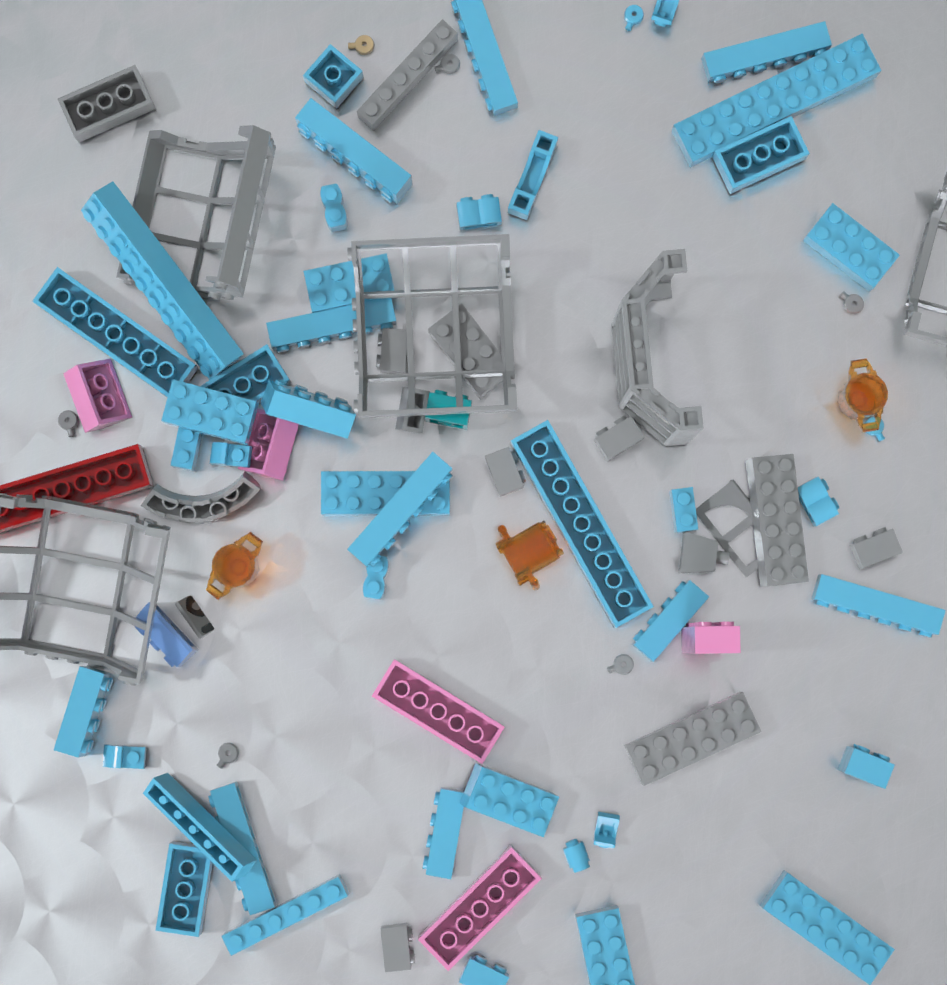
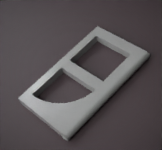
[696,479,758,577]

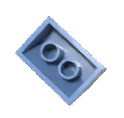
[135,602,199,667]

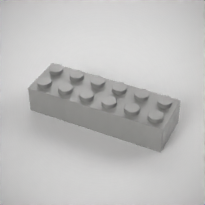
[745,454,809,587]
[624,692,761,786]

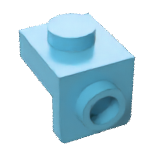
[651,0,679,27]
[594,811,620,848]

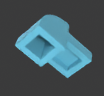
[209,442,252,468]
[103,744,146,769]

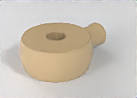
[348,35,374,55]

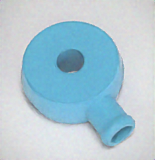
[624,5,644,31]
[864,416,885,442]

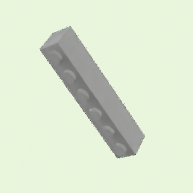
[357,19,458,131]

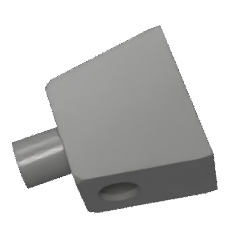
[679,532,730,573]

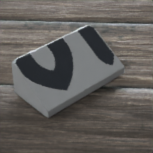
[175,595,214,638]

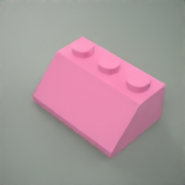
[63,358,132,433]
[238,409,299,481]

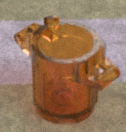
[837,358,888,432]
[495,520,564,590]
[206,532,263,600]

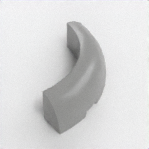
[141,471,260,522]

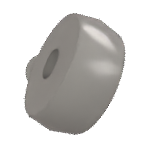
[434,54,460,74]
[839,291,864,314]
[58,410,78,437]
[607,654,634,675]
[217,743,238,769]

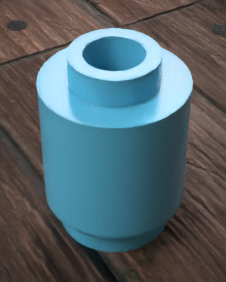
[563,839,590,873]

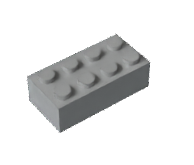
[58,65,156,143]
[428,303,503,399]

